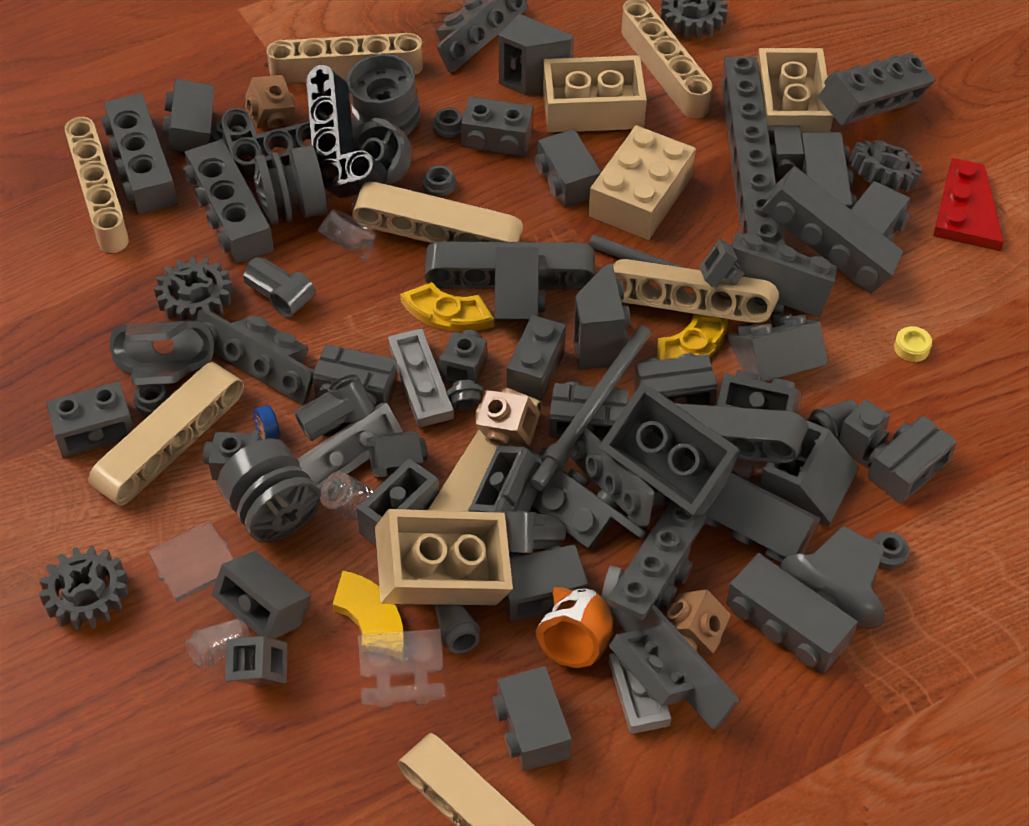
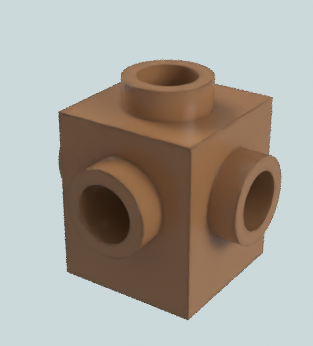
[245,75,295,129]
[475,389,540,447]
[666,589,731,655]

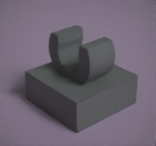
[699,238,745,288]

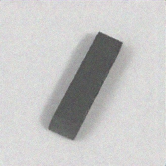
[424,241,596,290]
[675,403,808,463]

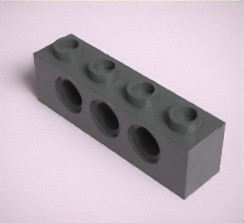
[101,93,178,214]
[183,139,274,264]

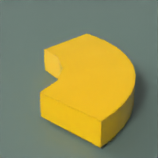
[400,282,494,332]
[657,314,729,360]
[333,571,404,659]

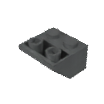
[498,14,574,95]
[573,264,630,370]
[727,313,828,382]
[760,420,859,527]

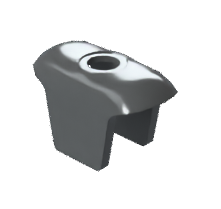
[110,321,214,385]
[781,527,885,629]

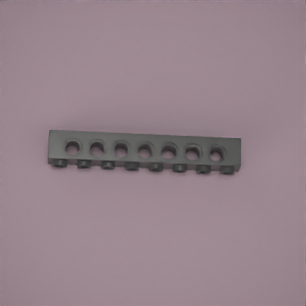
[721,56,785,246]

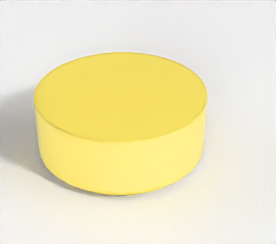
[894,326,932,362]

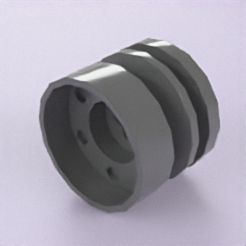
[346,53,421,135]
[254,145,327,226]
[217,438,321,543]

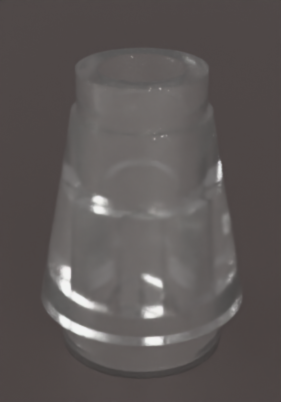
[186,618,250,669]

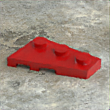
[933,158,1004,251]

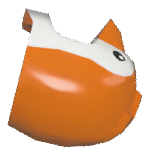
[536,587,615,668]

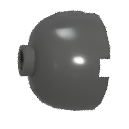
[352,118,412,185]

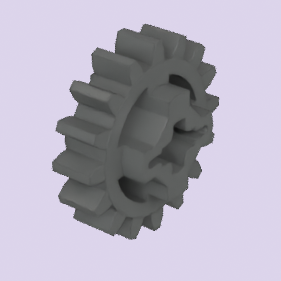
[660,0,728,39]
[849,140,923,191]
[154,257,233,321]
[39,546,129,630]

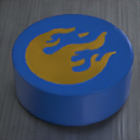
[253,405,280,440]

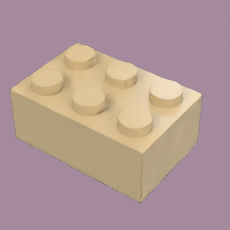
[757,48,834,134]
[543,55,647,133]
[589,125,696,240]
[375,509,513,605]

